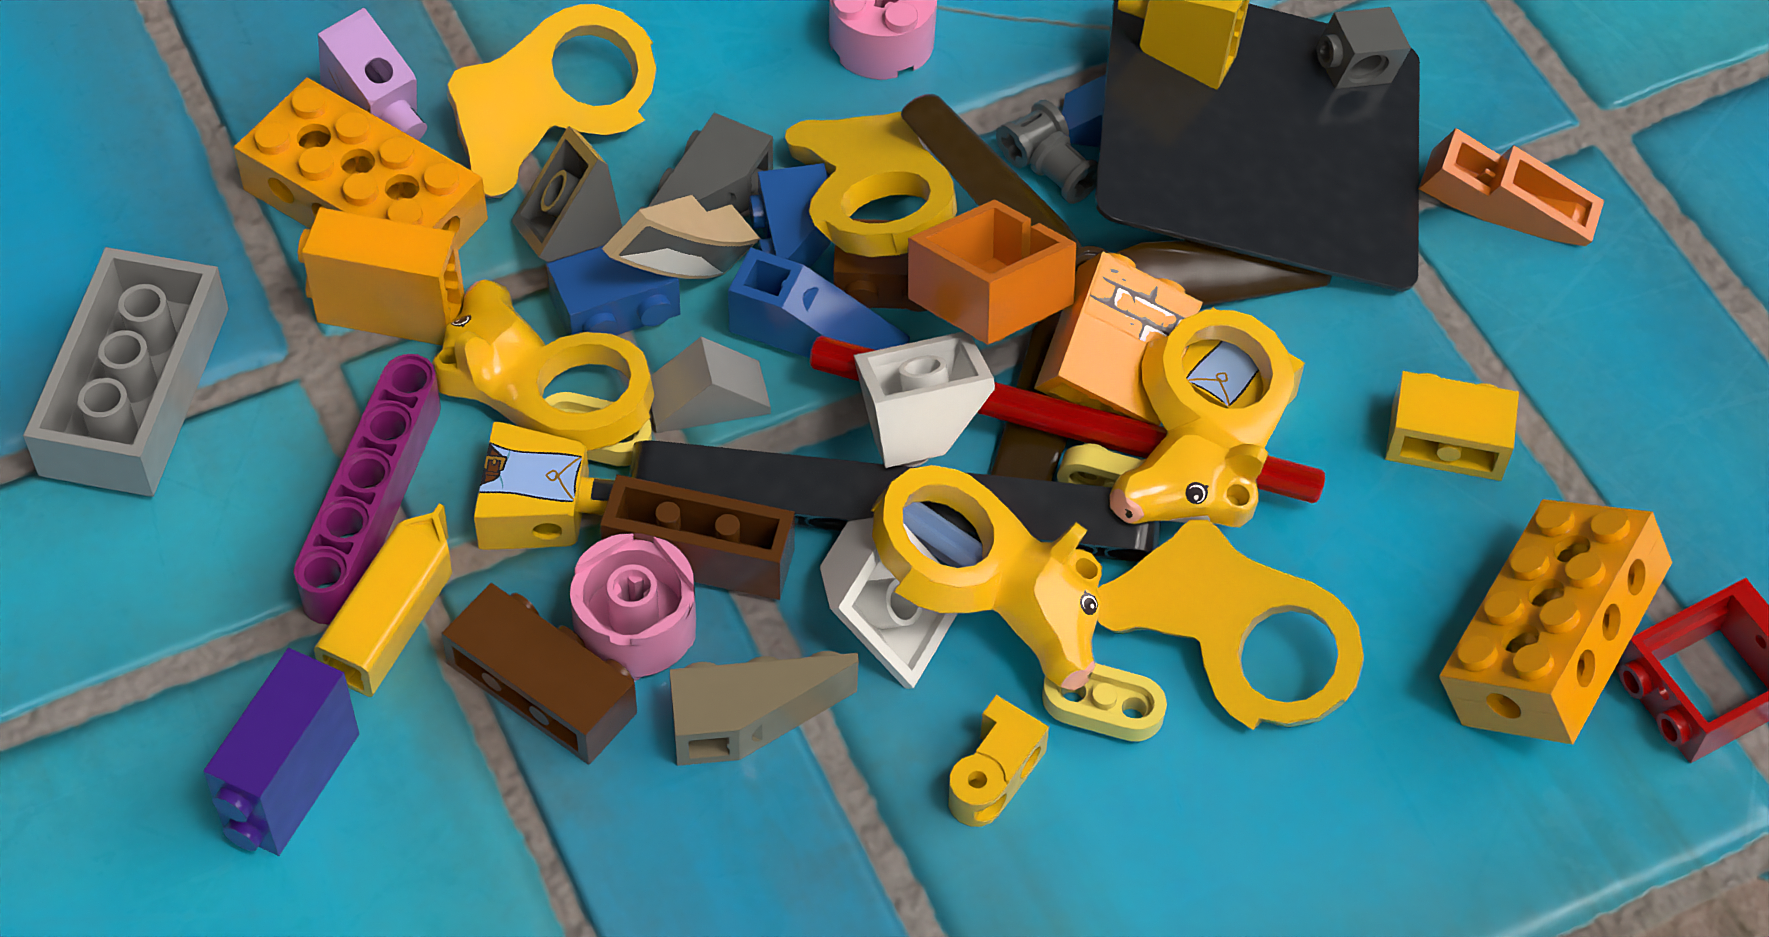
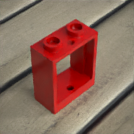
[1615,578,1769,764]

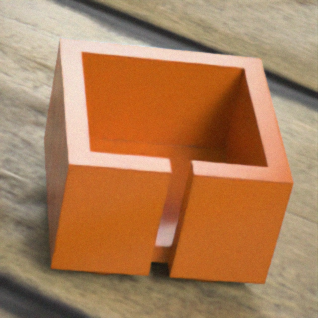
[908,199,1076,345]

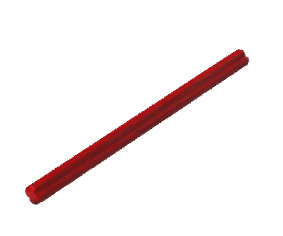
[810,336,1325,503]

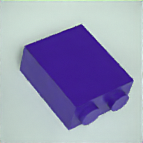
[203,647,360,856]

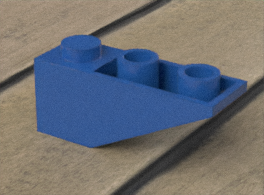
[728,247,910,358]

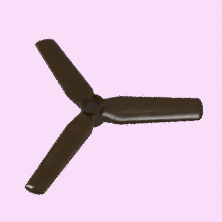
[901,94,1332,481]

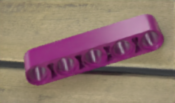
[294,354,441,625]

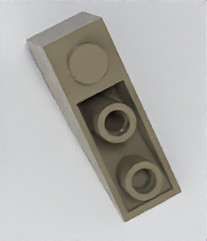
[670,651,859,766]

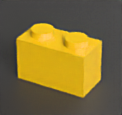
[1385,371,1519,481]

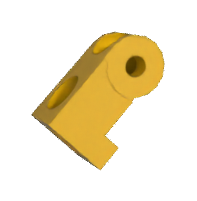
[948,695,1049,827]

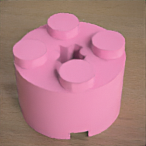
[829,0,937,80]
[570,534,696,681]

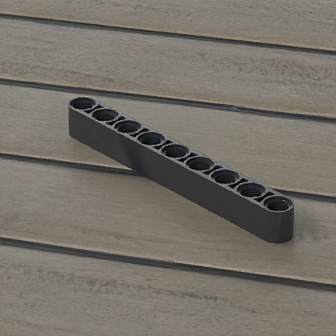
[629,440,1161,562]

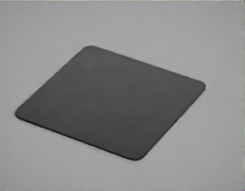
[1095,0,1420,291]

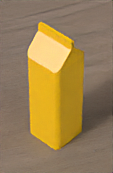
[314,503,452,697]

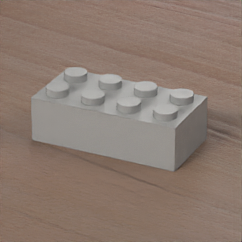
[23,247,229,497]

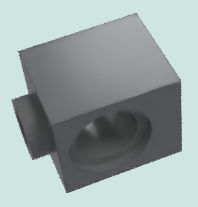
[1315,7,1411,89]

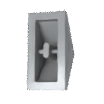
[651,336,771,433]

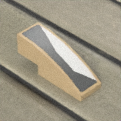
[602,195,760,279]

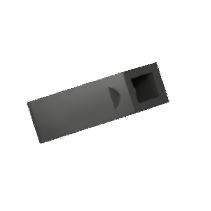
[636,112,773,214]

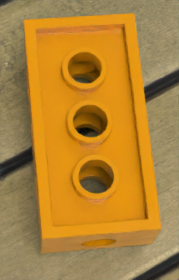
[233,77,488,250]
[1439,499,1673,745]

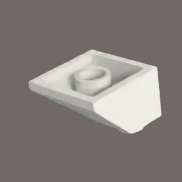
[854,331,995,468]
[820,518,958,689]

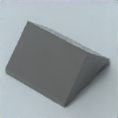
[511,126,622,262]

